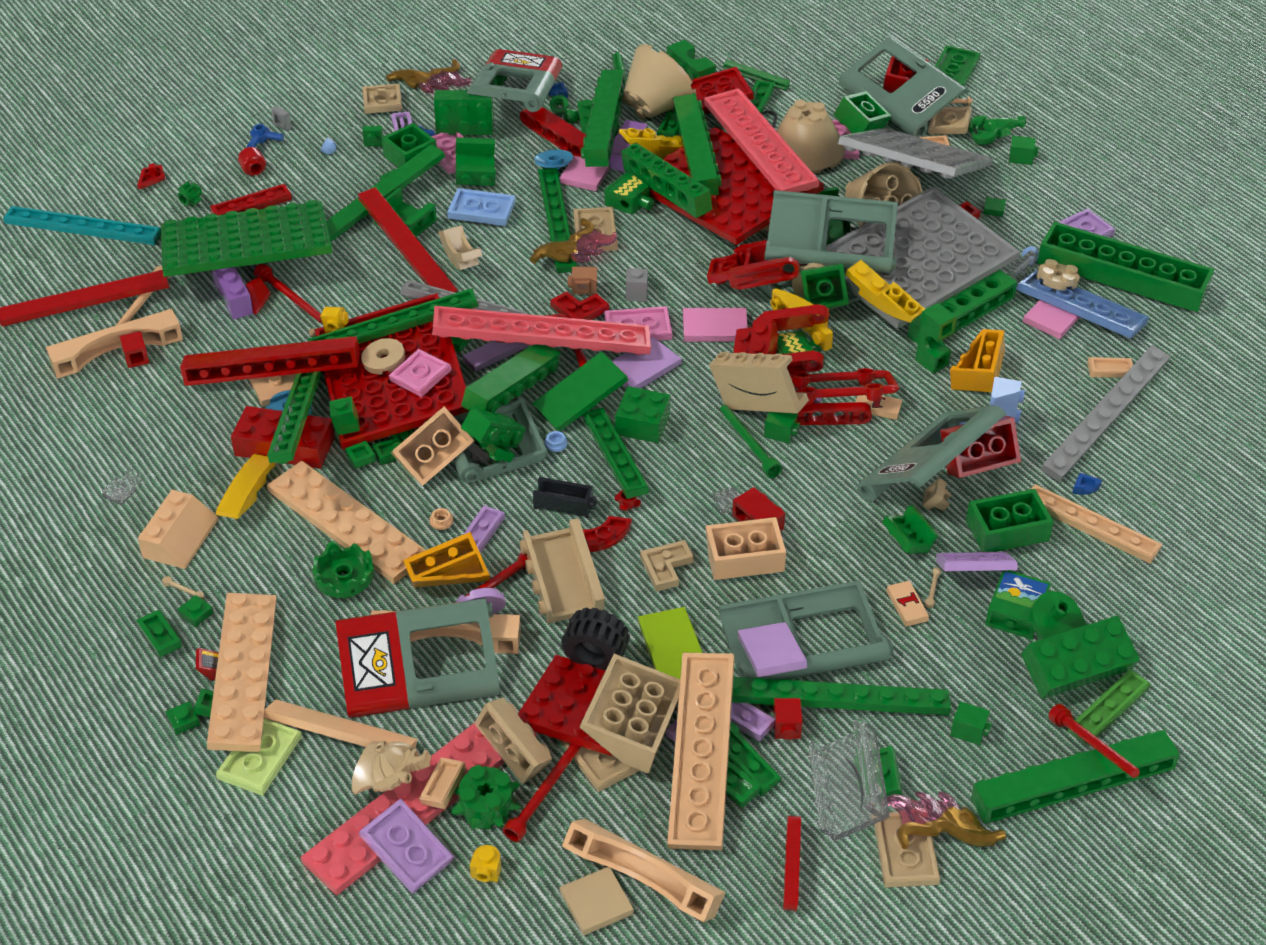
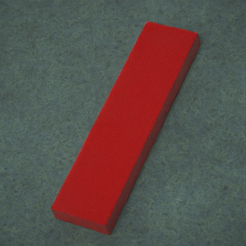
[210,184,292,216]

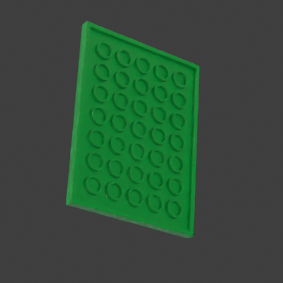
[161,200,333,277]

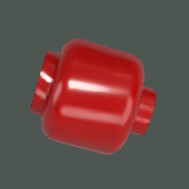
[238,147,266,176]

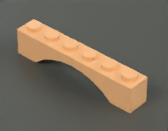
[46,309,183,379]
[371,610,521,654]
[562,818,725,922]

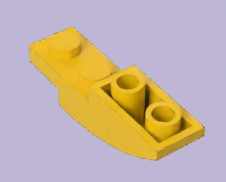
[619,128,683,159]
[845,260,925,323]
[771,289,833,351]

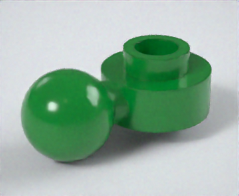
[549,95,579,124]

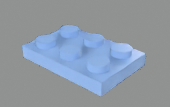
[447,188,516,226]

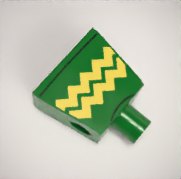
[604,171,654,214]
[776,331,822,362]

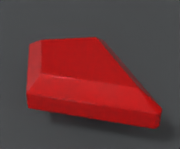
[137,163,165,190]
[245,277,271,315]

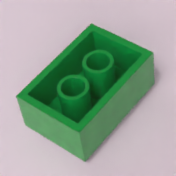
[434,90,494,135]
[966,489,1054,552]

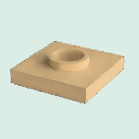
[362,84,402,114]

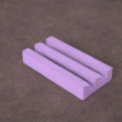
[391,112,412,131]

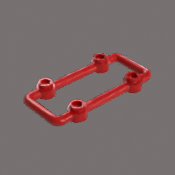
[790,368,899,405]

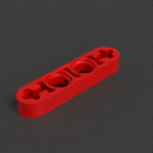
[797,402,872,425]
[783,815,801,911]

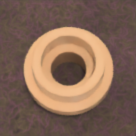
[430,508,453,530]

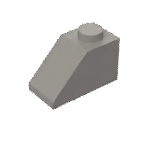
[626,268,648,302]

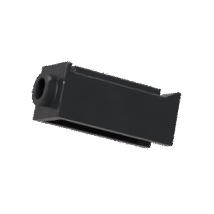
[533,477,597,519]

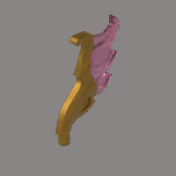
[386,59,471,93]
[529,218,617,264]
[883,791,1006,849]

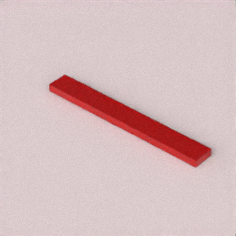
[358,187,458,293]
[0,270,169,327]

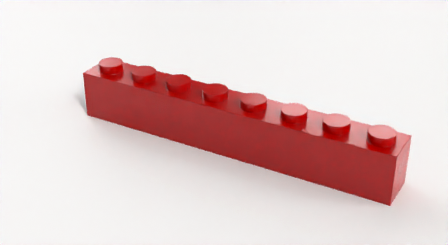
[180,336,361,386]

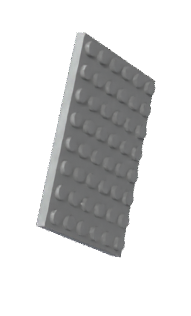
[838,128,993,179]
[826,186,1020,329]

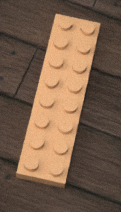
[267,461,426,584]
[207,593,276,752]
[667,653,735,850]

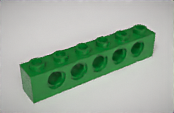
[621,143,712,218]
[907,269,1017,344]

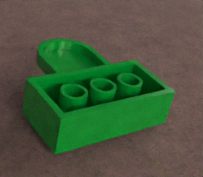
[1021,591,1140,699]

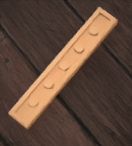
[1031,484,1162,564]
[264,700,417,749]

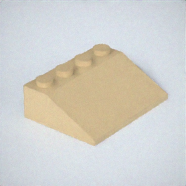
[580,654,680,773]

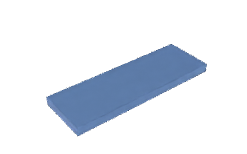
[1017,270,1149,338]

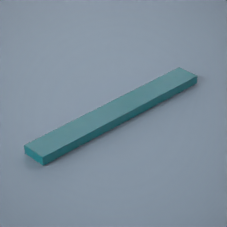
[3,206,161,245]

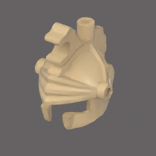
[352,741,431,795]

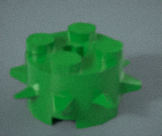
[451,765,521,830]

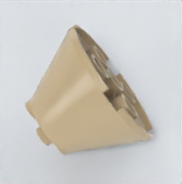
[622,44,696,119]
[776,100,845,174]
[845,162,922,227]

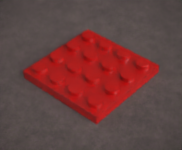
[518,655,612,756]

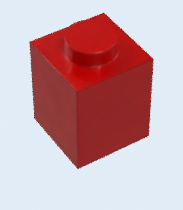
[119,331,149,368]
[773,698,802,740]

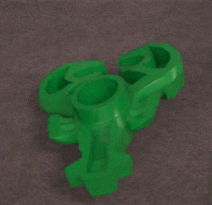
[968,115,1026,145]

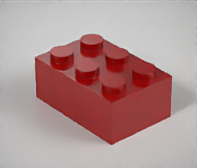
[940,415,1021,478]

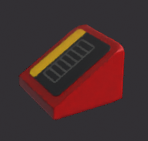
[196,648,219,681]

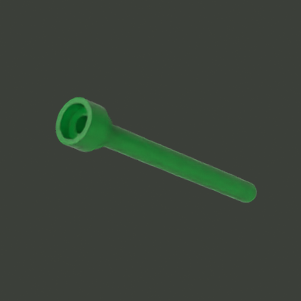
[720,405,782,478]

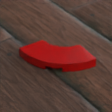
[582,516,632,552]

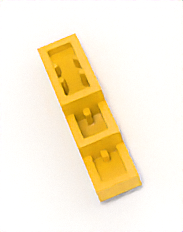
[216,454,275,519]

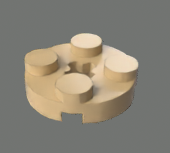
[1036,259,1080,290]

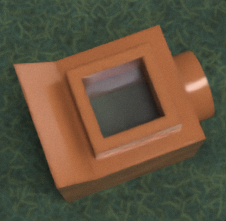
[568,267,597,295]

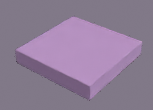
[1058,209,1115,237]

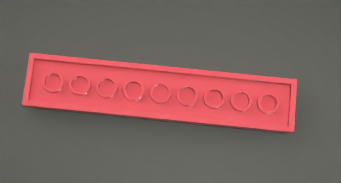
[704,88,819,193]
[432,306,651,355]
[301,722,537,896]

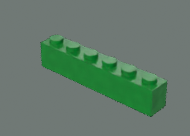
[461,344,561,413]

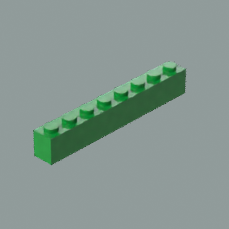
[581,69,626,167]
[673,93,722,196]
[971,730,1180,824]

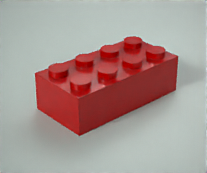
[231,406,335,469]

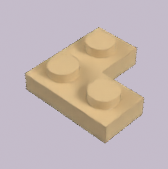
[640,540,693,592]

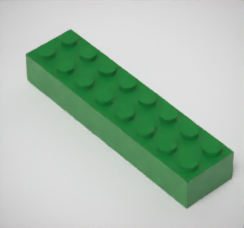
[1037,221,1215,312]

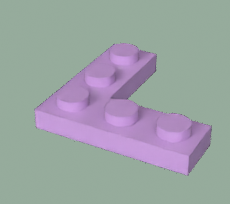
[666,703,775,742]

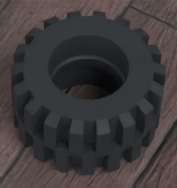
[561,608,630,671]

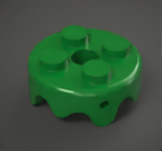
[312,541,374,598]

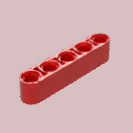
[519,107,586,157]

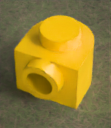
[321,306,349,332]
[470,845,501,882]

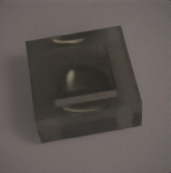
[467,442,493,466]

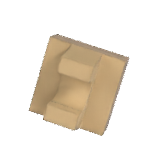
[922,478,951,511]

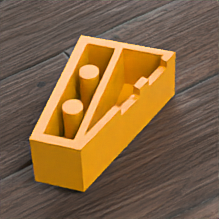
[950,329,1005,392]
[403,532,490,588]

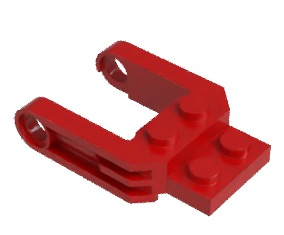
[707,240,800,290]
[733,304,830,375]

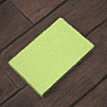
[216,718,302,796]

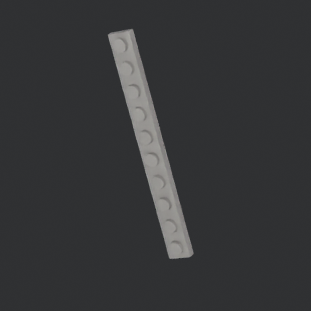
[1040,345,1171,482]

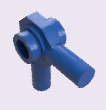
[247,124,284,147]

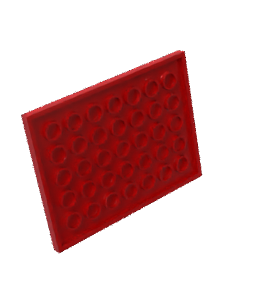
[650,127,824,245]
[314,293,469,450]

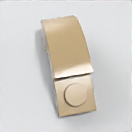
[438,225,483,270]

